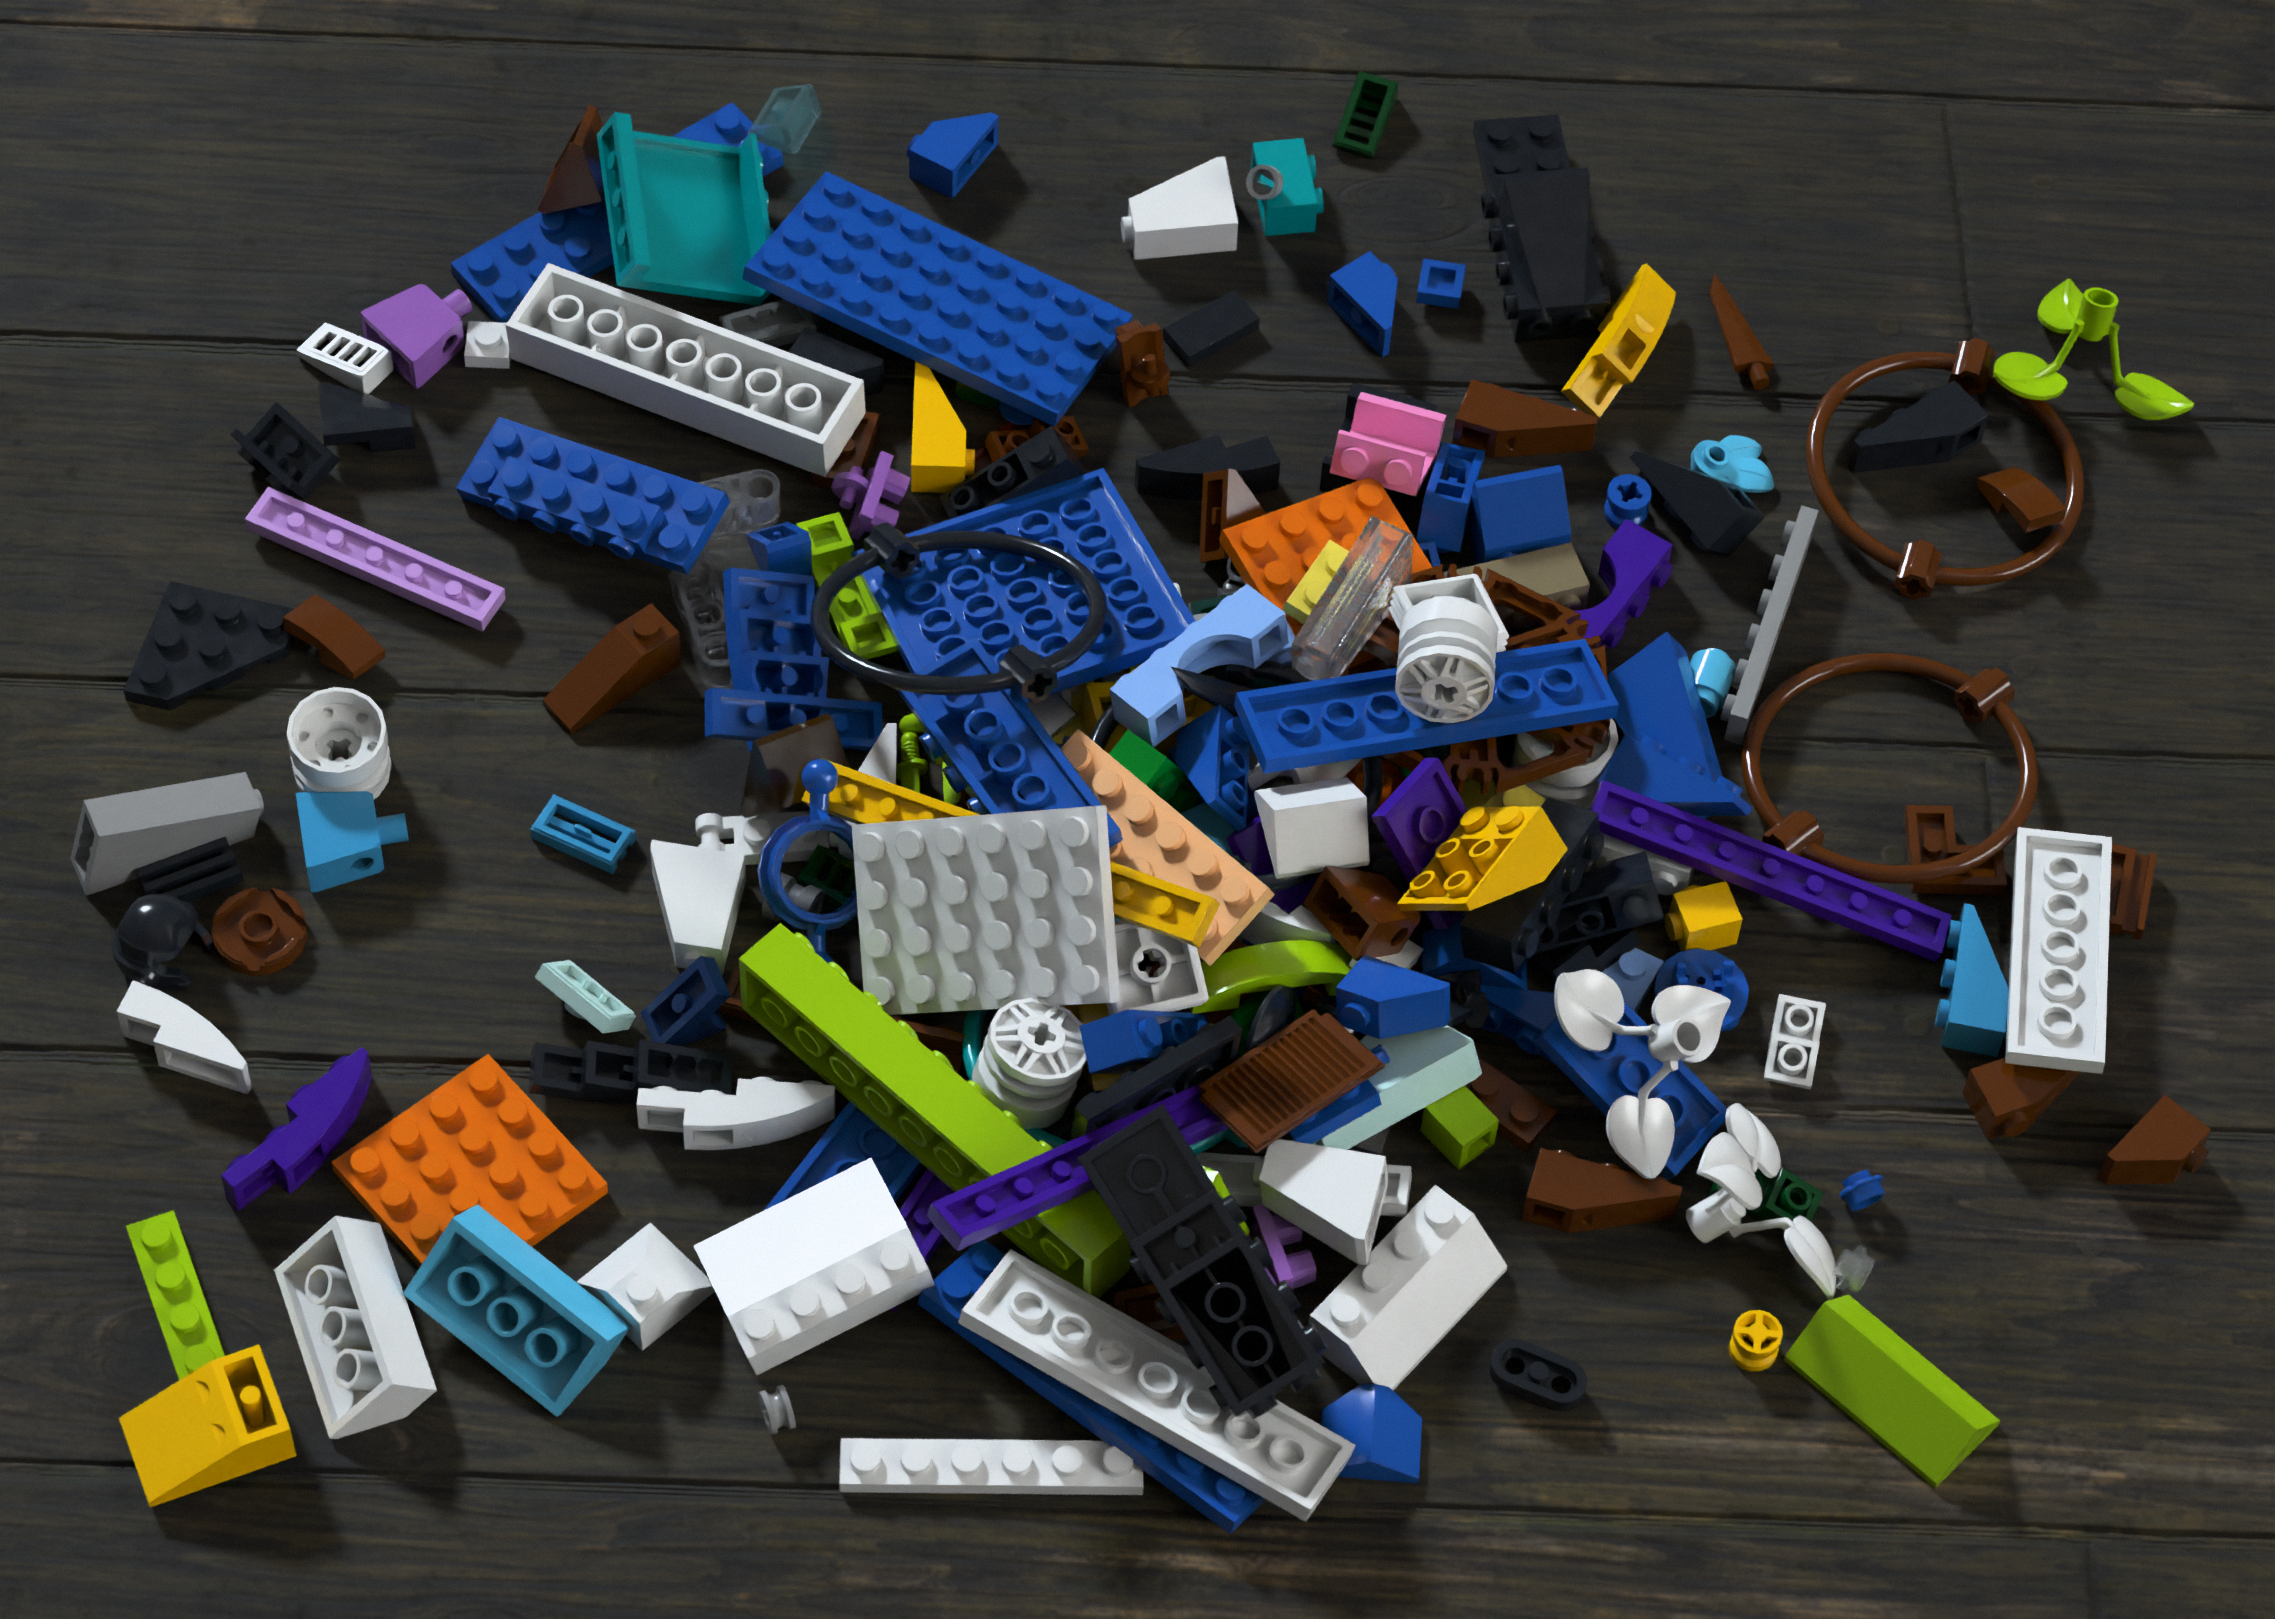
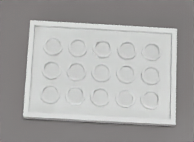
[852,805,1120,1015]

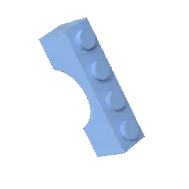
[1110,584,1289,748]

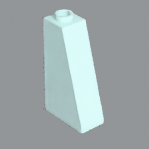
[1313,1025,1482,1150]

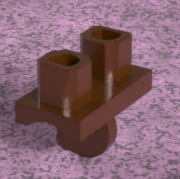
[1115,321,1171,407]

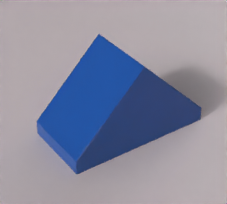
[746,522,812,576]

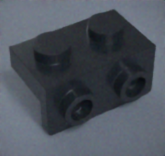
[230,402,341,500]

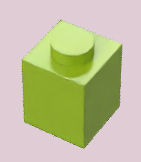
[1420,1085,1499,1170]

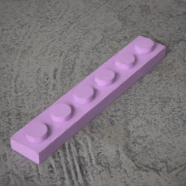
[245,487,506,632]

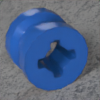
[1603,474,1652,529]

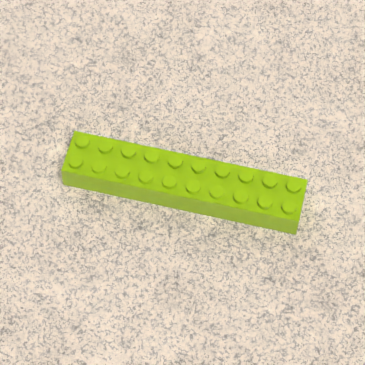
[739,923,1132,1299]

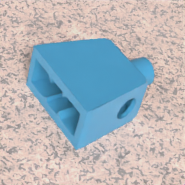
[295,791,409,893]

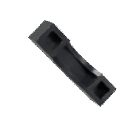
[1459,797,1604,974]

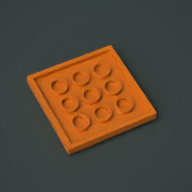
[1219,477,1432,680]
[331,1054,608,1268]

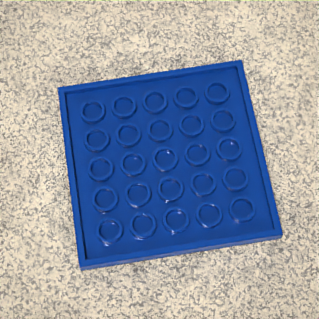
[851,468,1196,703]

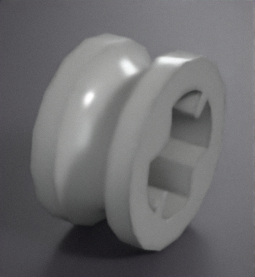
[758,1385,796,1435]

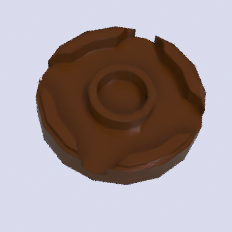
[211,887,308,976]

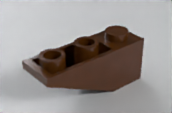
[1452,379,1598,458]
[1522,1148,1682,1233]

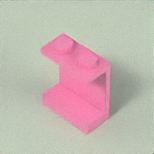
[1329,392,1446,496]

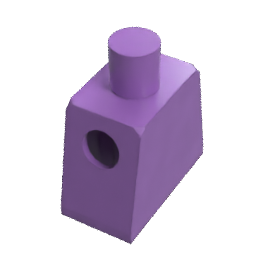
[360,284,473,389]

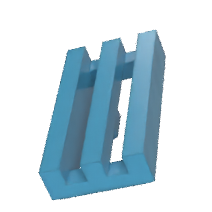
[530,794,636,874]

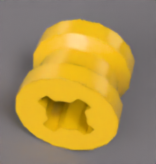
[1729,1310,1783,1372]

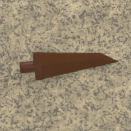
[1709,273,1774,390]

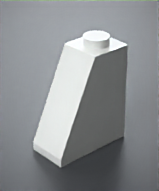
[1121,157,1238,260]
[650,840,746,975]
[1253,1139,1388,1265]

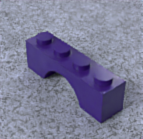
[1539,519,1673,649]

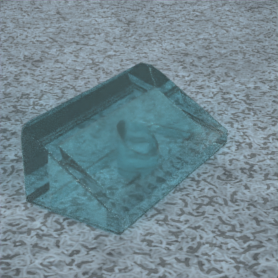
[748,84,821,154]

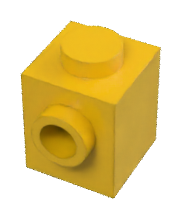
[1664,881,1743,951]

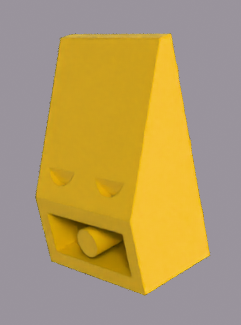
[1397,806,1568,911]
[119,1344,296,1508]

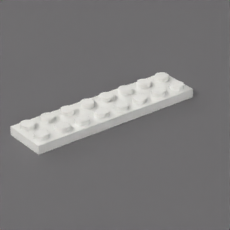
[958,1249,1355,1522]

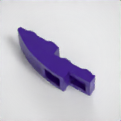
[221,1047,372,1211]

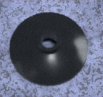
[1244,985,1296,1054]

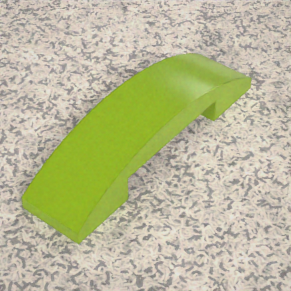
[796,512,898,660]
[1190,940,1353,1014]

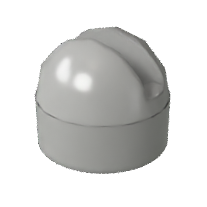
[1246,165,1284,200]

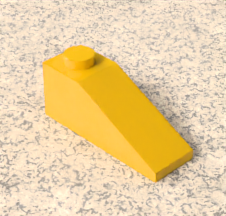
[911,361,975,493]

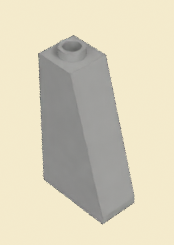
[70,772,264,895]

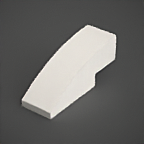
[117,980,252,1094]

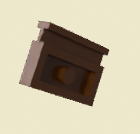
[2109,844,2157,940]

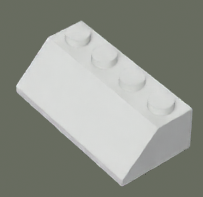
[1309,1185,1507,1390]
[274,1215,437,1439]

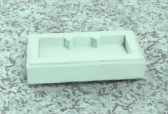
[535,960,636,1033]

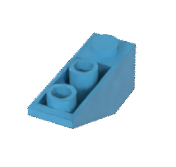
[1935,903,2009,1057]

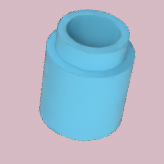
[1690,648,1736,718]

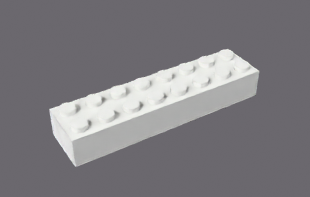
[505,263,866,478]

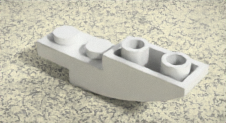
[636,1077,836,1150]

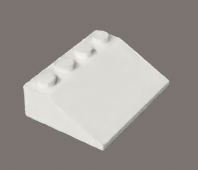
[694,1158,935,1375]

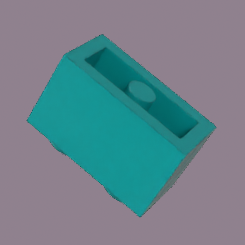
[1250,138,1324,236]

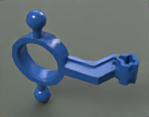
[757,759,858,963]

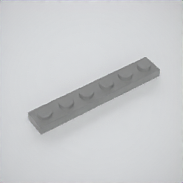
[1720,505,1819,745]

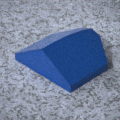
[1321,1384,1422,1483]

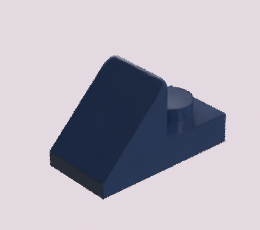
[640,956,731,1046]

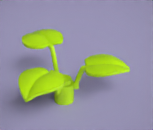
[1993,278,2195,420]

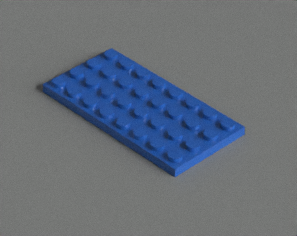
[742,171,1133,427]

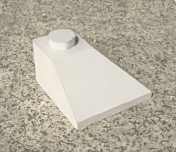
[577,1222,715,1351]

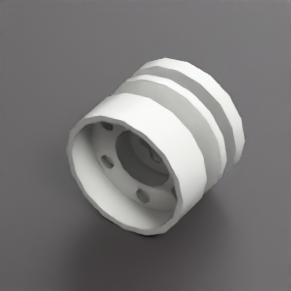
[1395,596,1498,723]
[287,687,391,799]
[972,998,1087,1129]

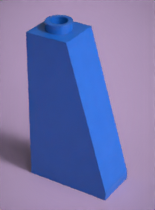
[1607,631,1723,819]

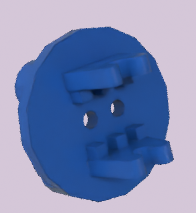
[1654,948,1749,1032]

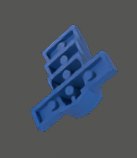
[705,568,882,753]

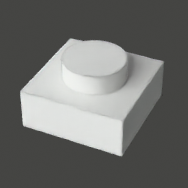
[464,321,511,369]

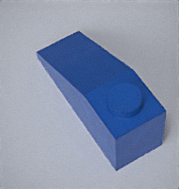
[1416,442,1485,553]

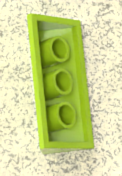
[1784,1294,2000,1488]

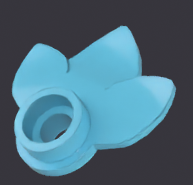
[1691,435,1774,493]

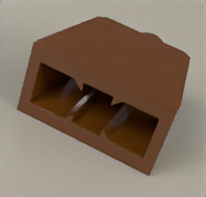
[1303,866,1421,961]

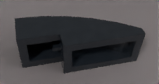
[1134,435,1281,500]

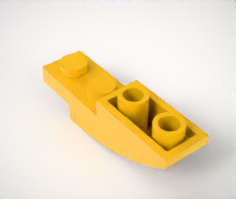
[1561,264,1676,418]

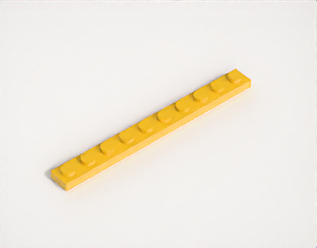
[801,758,1220,948]

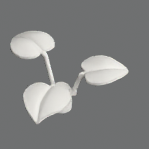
[1554,969,1731,1179]
[1686,1103,1836,1301]

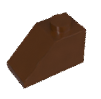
[2098,1095,2211,1185]

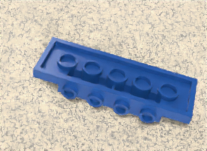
[455,417,730,575]
[898,637,1123,848]

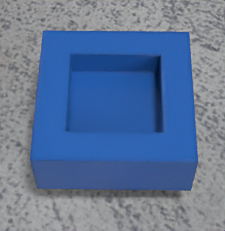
[1416,258,1466,309]

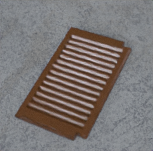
[1197,1009,1385,1154]

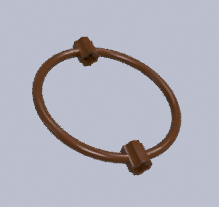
[1806,338,2084,600]
[1741,653,2038,884]

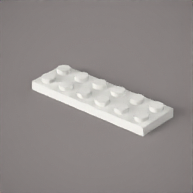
[2005,827,2112,1074]

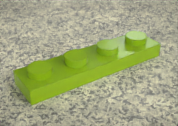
[126,1210,225,1380]

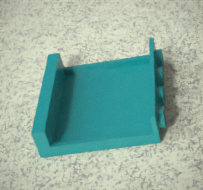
[597,112,774,306]

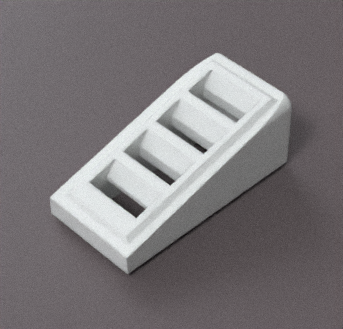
[296,323,394,394]

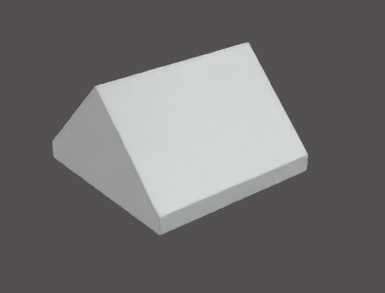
[1254,777,1370,879]

